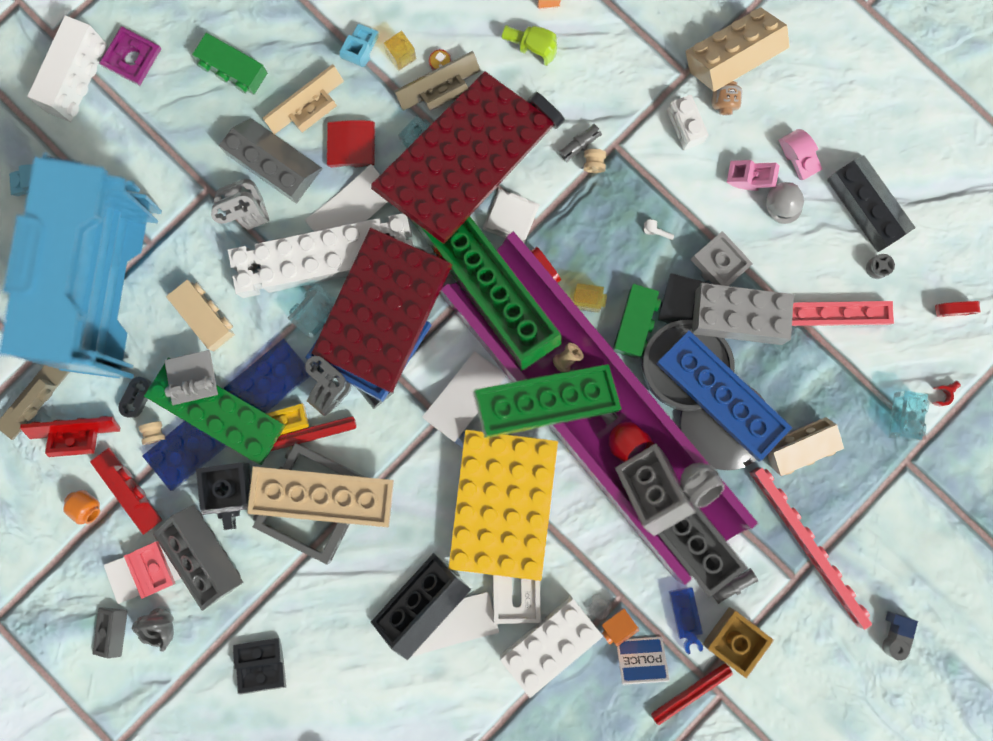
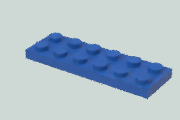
[656,330,792,462]

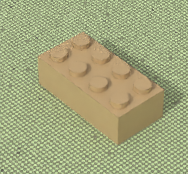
[686,7,790,92]

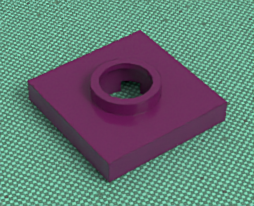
[99,26,161,86]

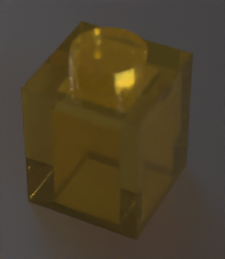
[384,31,416,71]
[573,283,607,313]

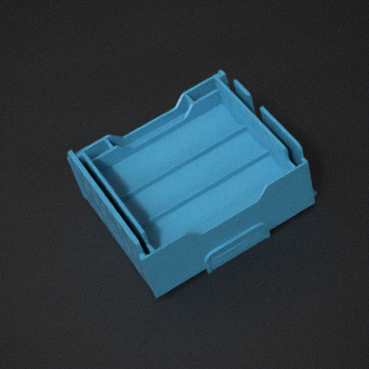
[0,153,162,379]

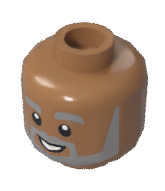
[712,81,742,115]

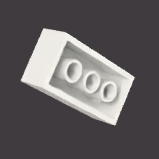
[27,16,107,122]
[500,596,603,698]

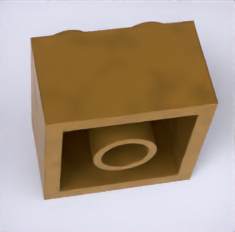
[702,607,774,679]

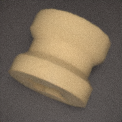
[583,149,606,173]
[138,421,166,445]

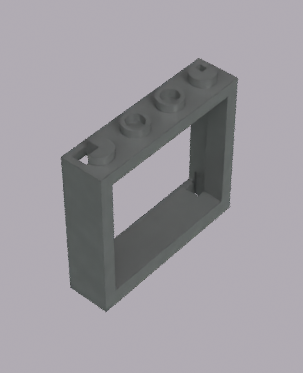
[253,443,365,565]

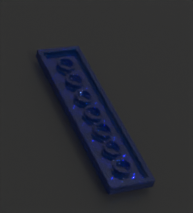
[142,338,310,491]

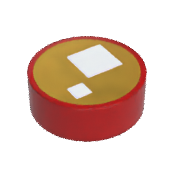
[429,49,451,71]

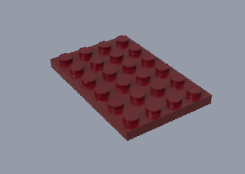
[312,227,452,393]

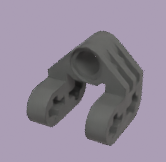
[305,356,352,416]

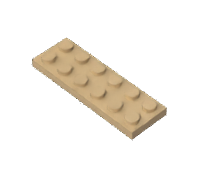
[247,467,394,527]

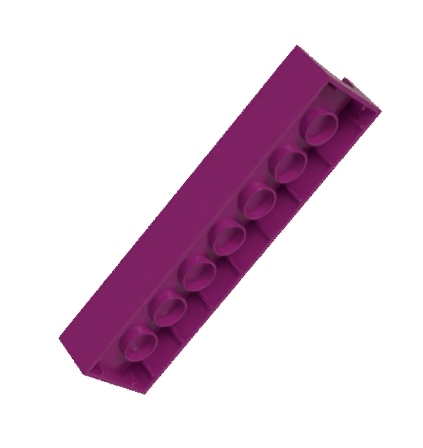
[441,231,758,585]

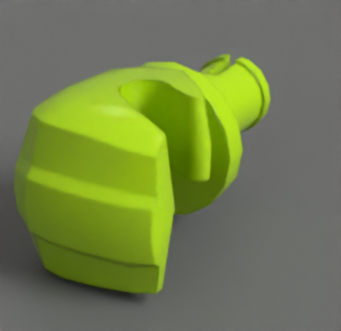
[502,25,557,66]

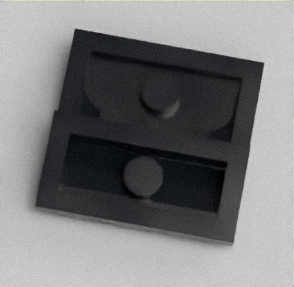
[658,273,711,323]
[233,638,286,695]

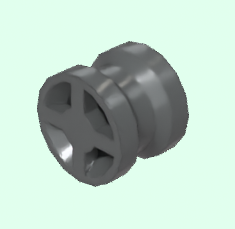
[866,254,895,279]

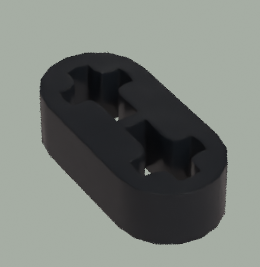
[527,92,565,129]
[118,377,152,418]

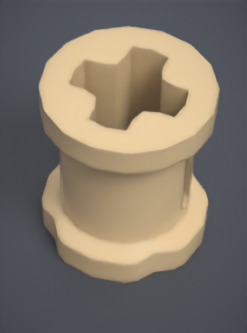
[553,343,583,373]

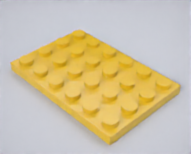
[449,430,558,581]

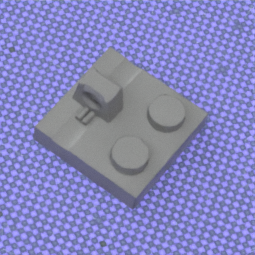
[690,231,753,286]

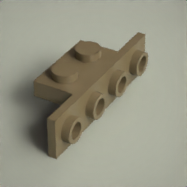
[394,51,481,111]
[0,365,70,440]

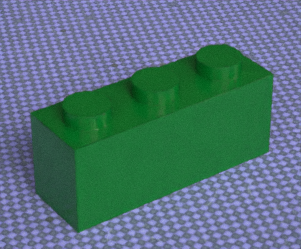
[192,33,268,95]
[613,284,661,359]

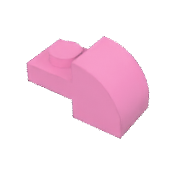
[779,129,822,180]
[727,160,780,191]

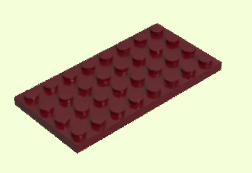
[371,71,554,244]

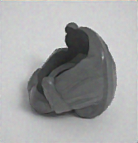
[132,608,174,652]

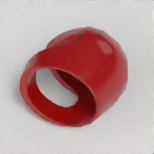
[609,422,654,462]

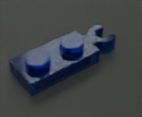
[668,587,703,654]

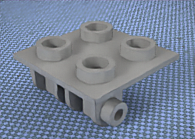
[164,350,218,405]

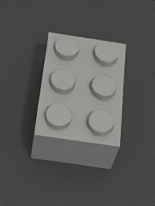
[615,444,696,536]

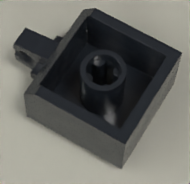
[196,462,251,530]

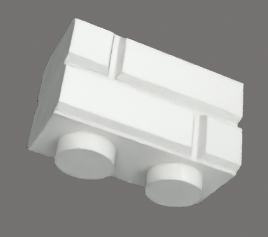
[667,94,709,150]

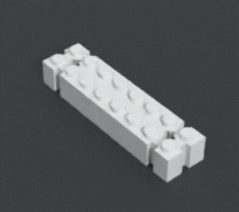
[228,213,415,298]

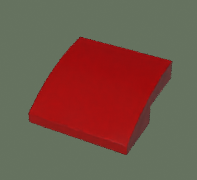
[327,120,375,168]

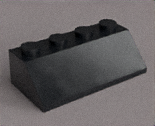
[827,155,916,252]
[371,553,471,660]

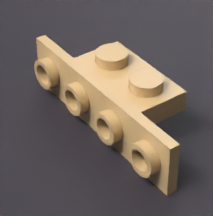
[263,64,344,134]

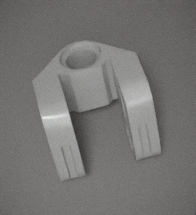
[211,179,269,230]

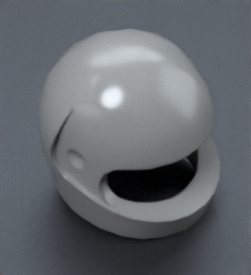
[766,182,804,224]
[680,463,724,507]

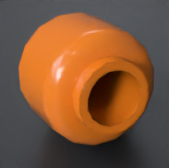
[63,490,100,524]

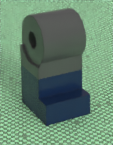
[882,611,918,661]

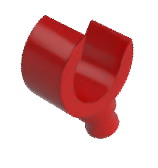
[931,381,961,407]

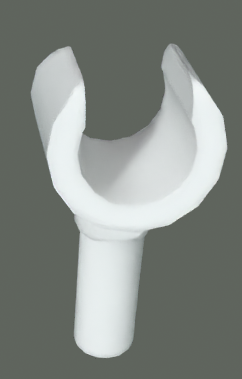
[644,220,674,240]

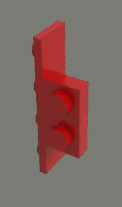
[20,416,121,457]
[90,448,163,535]

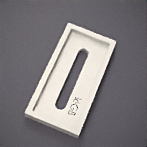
[493,575,541,624]

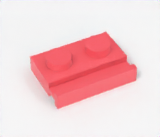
[124,541,176,599]

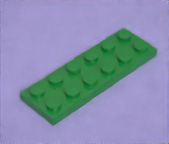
[144,357,286,465]
[473,364,621,438]

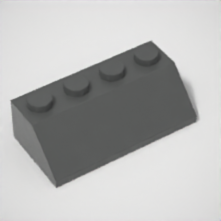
[219,118,322,204]
[658,504,747,598]
[153,505,243,611]

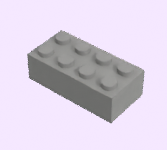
[692,283,794,345]

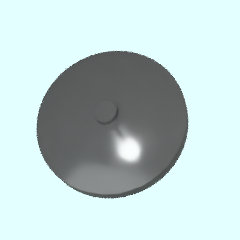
[642,320,735,411]
[679,385,765,470]

